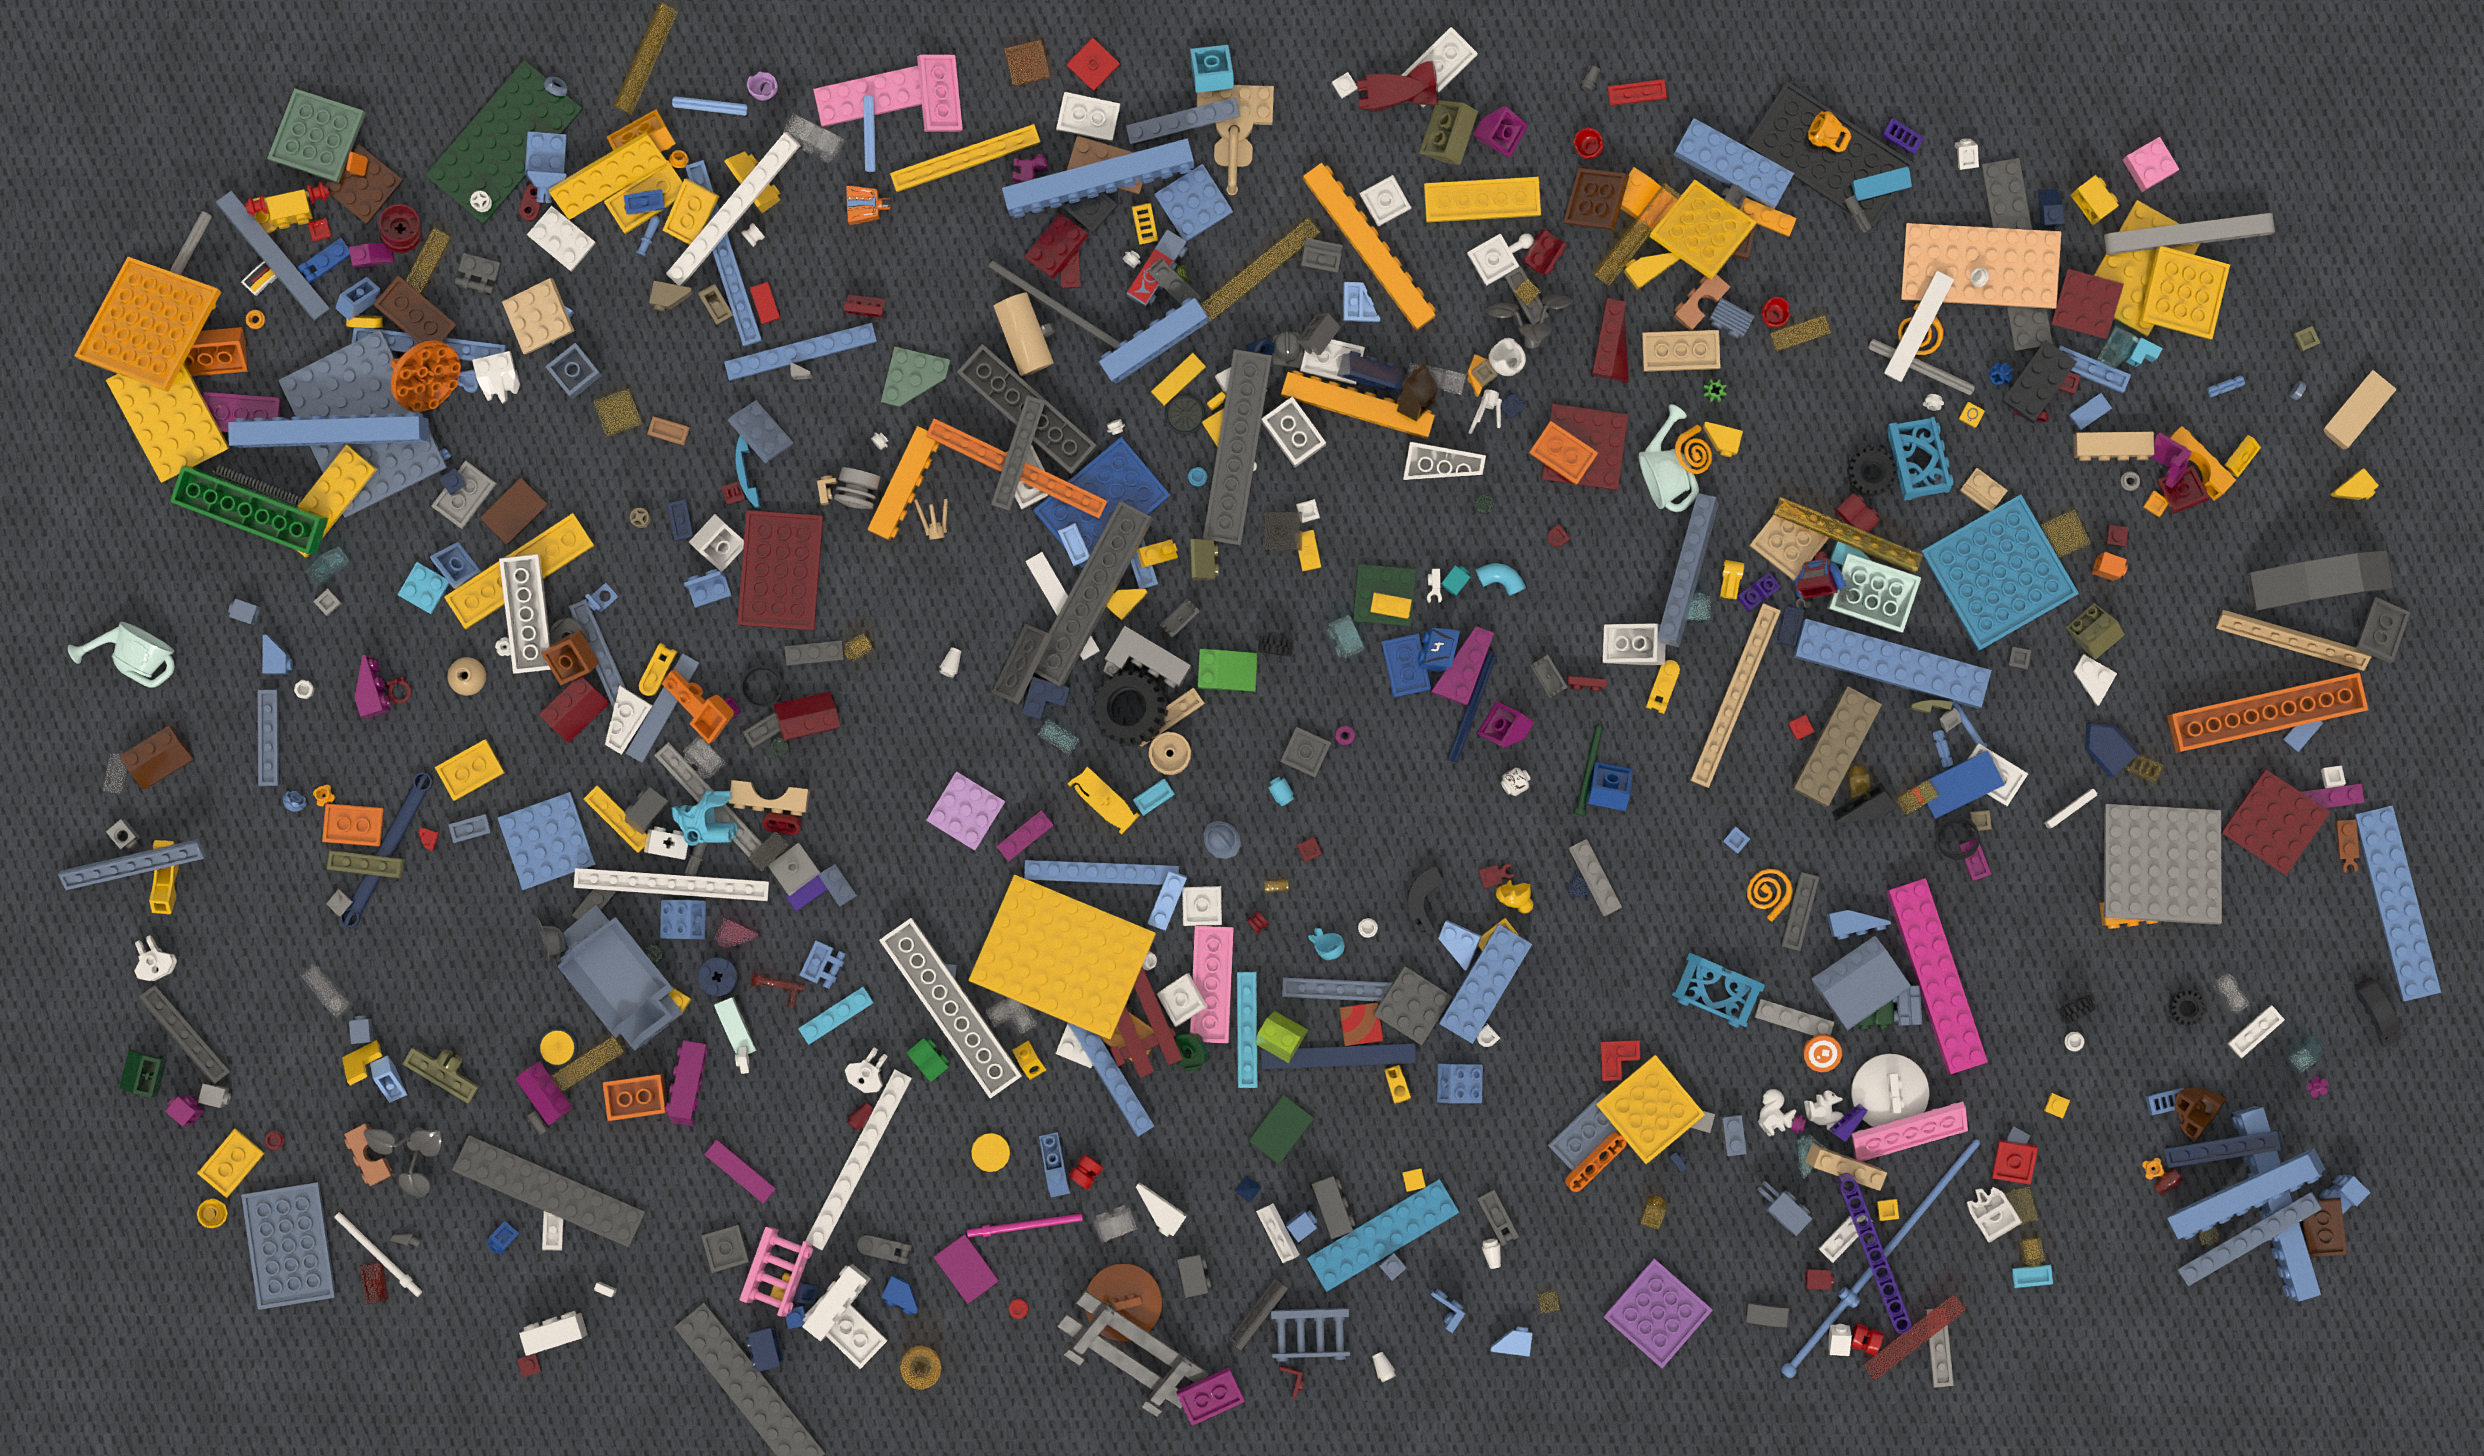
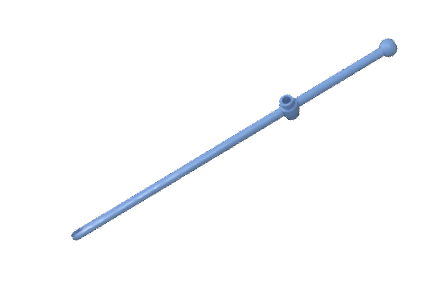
[1781,1139,1980,1378]

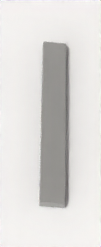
[654,742,773,867]

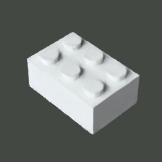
[1261,397,1326,468]
[519,1311,588,1356]

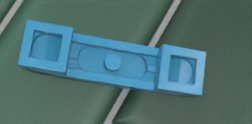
[736,435,761,509]

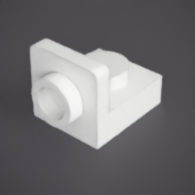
[1955,139,1979,170]

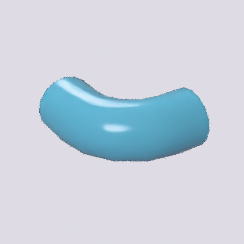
[1475,563,1526,596]

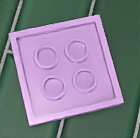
[926,771,1005,851]

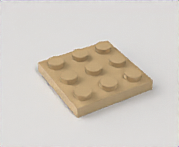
[502,278,574,354]
[1749,500,1830,581]

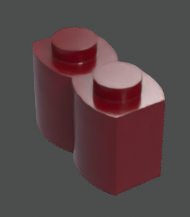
[1835,493,1880,538]

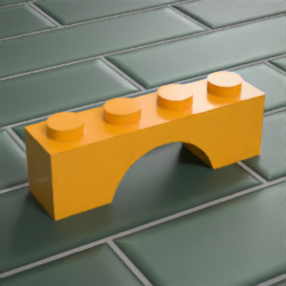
[2169,426,2236,501]

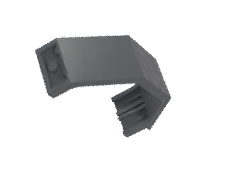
[2246,550,2393,612]

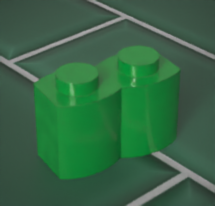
[906,1037,949,1082]

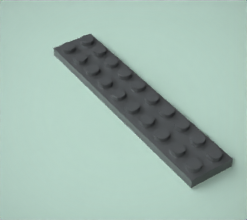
[1981,158,2053,351]
[1203,349,1272,545]
[1034,501,1153,687]
[452,1135,645,1248]
[674,1302,826,1456]

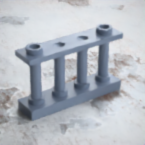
[1271,1308,1350,1361]

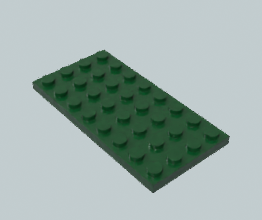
[425,60,583,225]

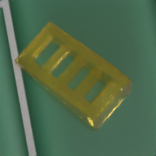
[2123,755,2164,785]

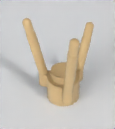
[914,499,948,540]

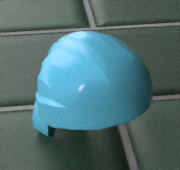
[1308,928,1345,960]

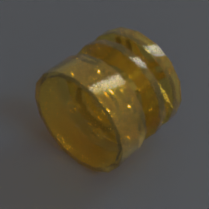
[900,1345,941,1390]

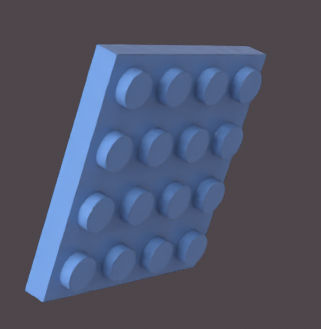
[498,792,596,890]

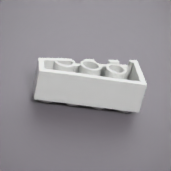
[1403,442,1486,480]
[802,1264,871,1341]

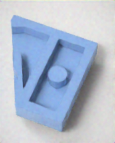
[1343,282,1380,322]
[1438,920,1482,970]

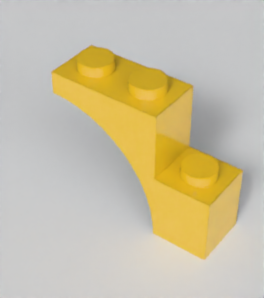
[149,840,179,914]

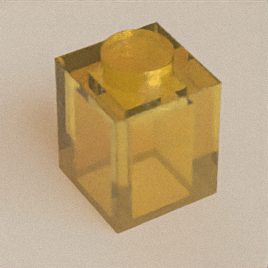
[843,633,875,662]
[2019,1237,2046,1267]

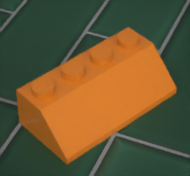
[184,327,248,376]

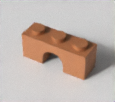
[1674,275,1730,331]
[344,1123,394,1186]

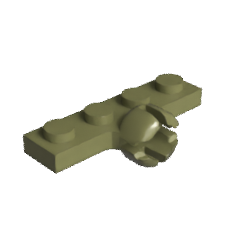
[403,1047,479,1104]

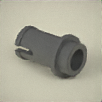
[1581,65,1600,91]
[527,1110,550,1135]

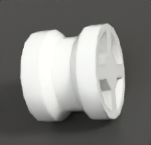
[470,191,492,212]
[741,223,765,247]

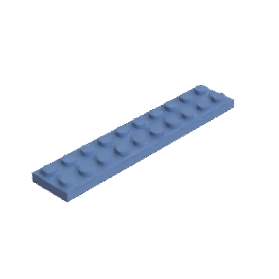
[2354,805,2441,1002]

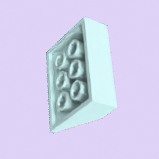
[1827,554,1921,633]

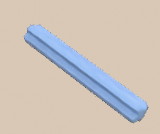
[672,96,748,115]
[863,96,875,172]

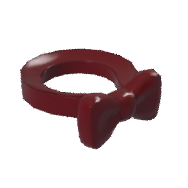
[386,676,412,704]

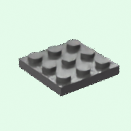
[1373,965,1452,1045]

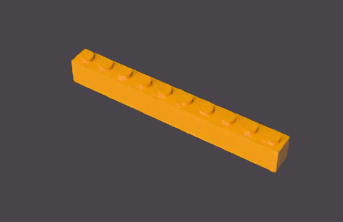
[1303,163,1436,331]

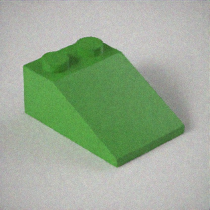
[1198,649,1257,691]

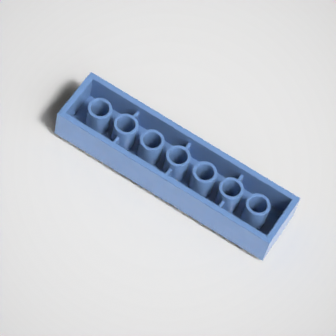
[2167,1148,2325,1240]

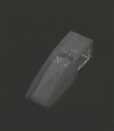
[1406,363,1467,395]

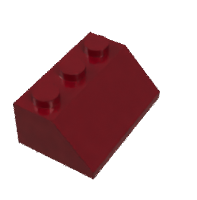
[539,675,610,743]
[773,692,840,742]

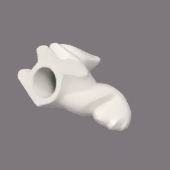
[1758,1089,1796,1136]
[1804,1090,1844,1130]

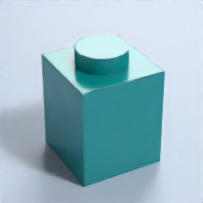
[1441,565,1470,597]

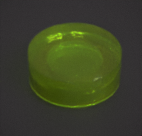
[1177,264,1188,283]

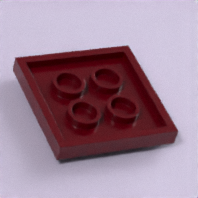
[2051,268,2124,339]

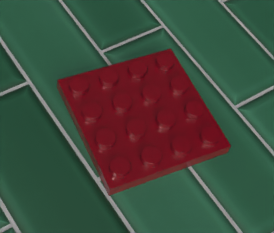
[1542,404,1628,490]
[2221,769,2331,875]

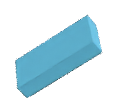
[1133,779,1175,816]
[2012,1265,2053,1288]

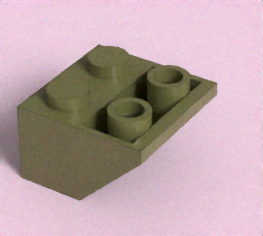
[2065,603,2125,659]

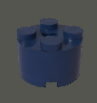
[698,957,739,996]

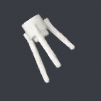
[1469,390,1502,434]

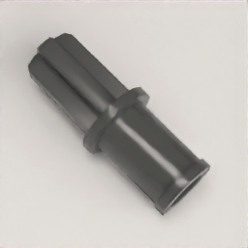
[1844,195,1872,233]
[684,842,708,877]

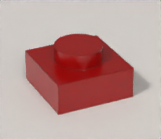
[1788,715,1814,740]

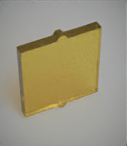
[2004,1187,2038,1225]

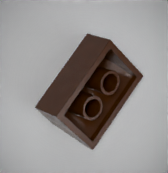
[119,726,193,790]

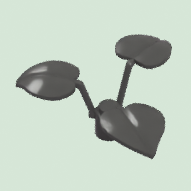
[1484,294,1574,348]
[364,1128,442,1197]

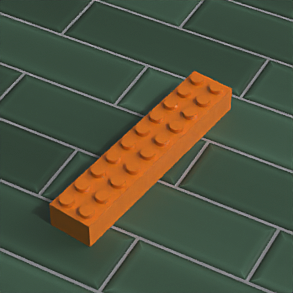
[2167,673,2368,753]

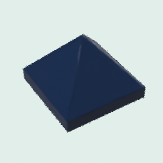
[1235,1176,1261,1203]

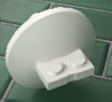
[1851,1054,1929,1127]

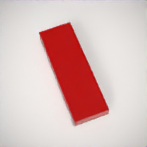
[1607,79,1667,106]

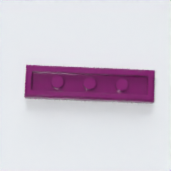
[704,1140,776,1204]

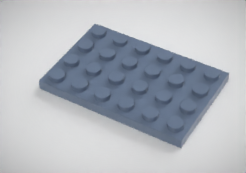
[241,1182,336,1310]

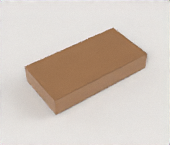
[647,416,690,446]

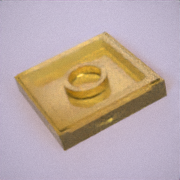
[593,388,643,438]
[2039,509,2091,559]

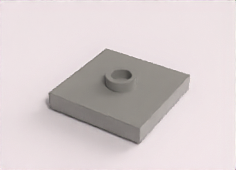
[768,843,820,896]

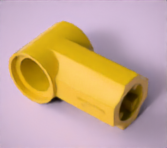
[1720,560,1744,600]

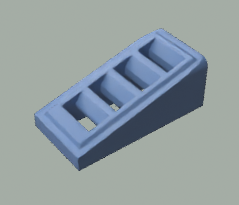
[2145,1088,2184,1115]

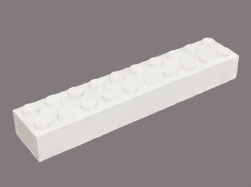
[879,918,1023,1098]

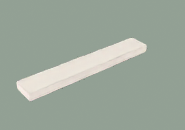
[1884,271,1954,382]
[1026,552,1100,661]

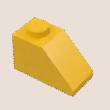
[1703,422,1743,457]
[2330,468,2379,500]
[1106,589,1148,621]

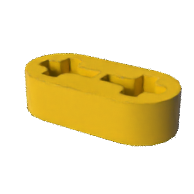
[346,315,383,328]

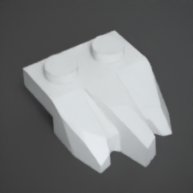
[472,351,520,404]
[1967,1187,2022,1243]

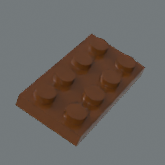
[373,276,457,343]

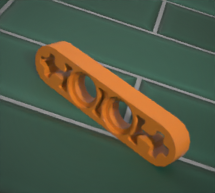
[1565,1132,1627,1192]

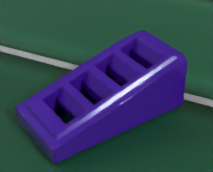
[1881,118,1924,155]
[1829,1104,1868,1142]

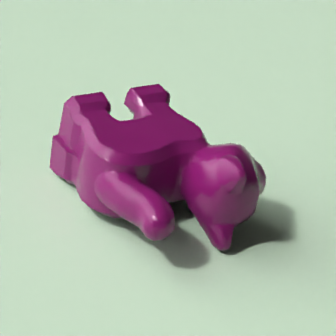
[1012,154,1049,184]

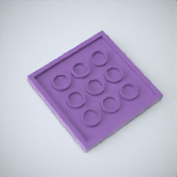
[1603,1258,1713,1368]

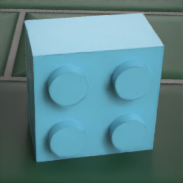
[1190,45,1234,93]

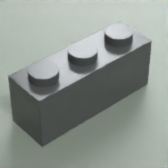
[1312,1176,1355,1239]

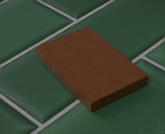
[480,478,548,545]
[2303,1197,2348,1257]

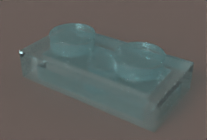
[1037,719,1080,756]

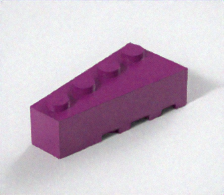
[1431,626,1494,706]
[666,1041,708,1127]

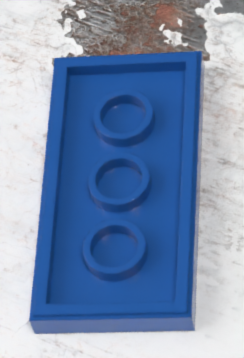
[1918,750,2005,819]

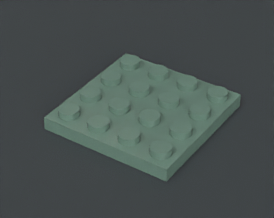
[267,88,366,183]

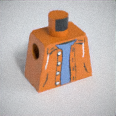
[846,186,890,225]

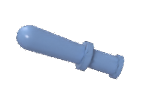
[636,215,660,256]

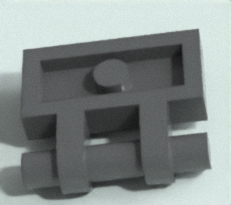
[455,253,501,294]

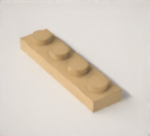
[1140,688,1205,747]

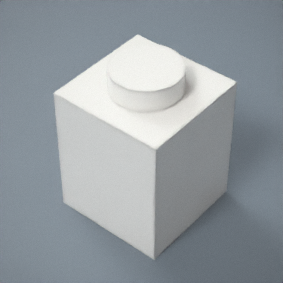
[1828,1324,1852,1356]

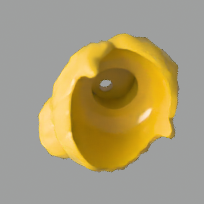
[1496,880,1533,914]

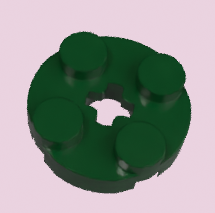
[1174,1032,1208,1071]

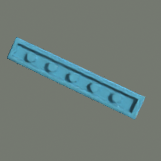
[1237,972,1257,1088]

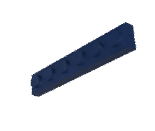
[2164,1130,2283,1168]

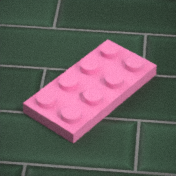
[917,55,963,132]

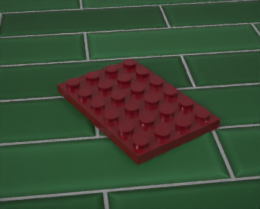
[737,510,823,631]

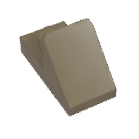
[698,284,733,324]

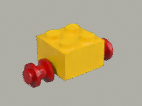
[245,182,330,229]

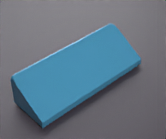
[1851,167,1912,201]

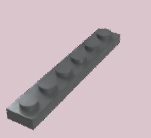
[991,395,1045,511]
[139,985,230,1085]

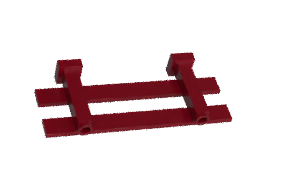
[1110,918,1183,1078]

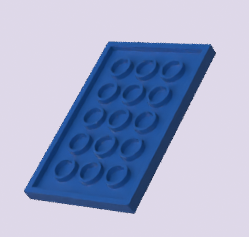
[1033,437,1170,569]

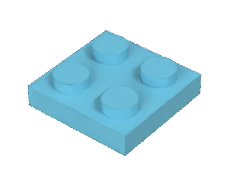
[398,562,450,614]

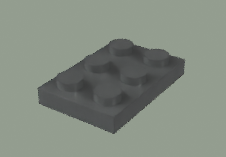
[2356,597,2410,664]

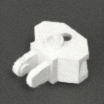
[134,935,177,981]
[845,1047,888,1093]

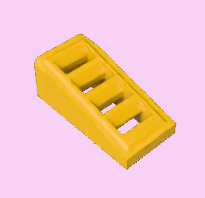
[1131,203,1158,245]

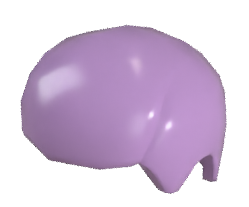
[747,72,778,101]

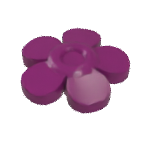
[2306,1076,2329,1098]

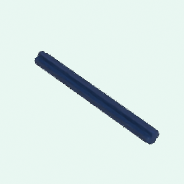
[1448,653,1496,762]

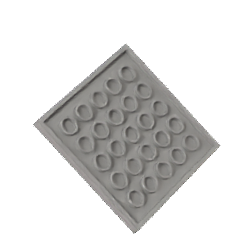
[2104,804,2222,925]

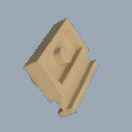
[1959,468,2008,512]

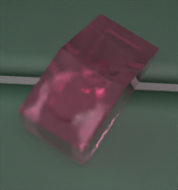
[714,918,761,949]

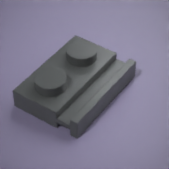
[1300,238,1343,273]

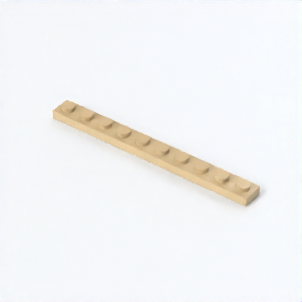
[1690,604,1781,788]

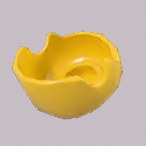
[197,1199,228,1228]

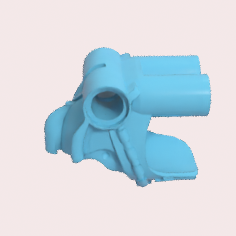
[672,790,737,846]

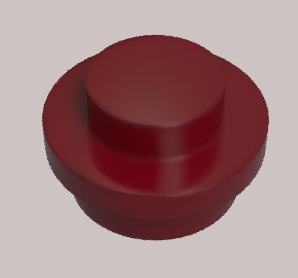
[265,1131,285,1150]

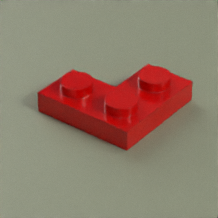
[1600,1040,1640,1081]

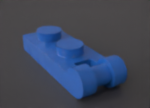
[298,238,350,284]

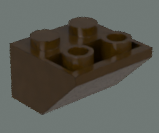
[1397,364,1438,421]

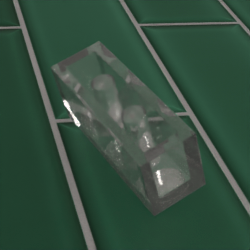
[783,114,845,163]

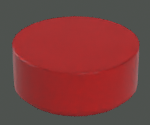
[1009,1299,1028,1319]

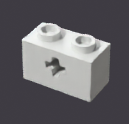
[644,827,688,860]

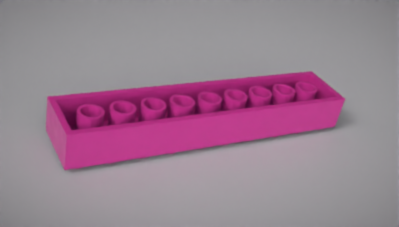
[1886,878,1988,1074]

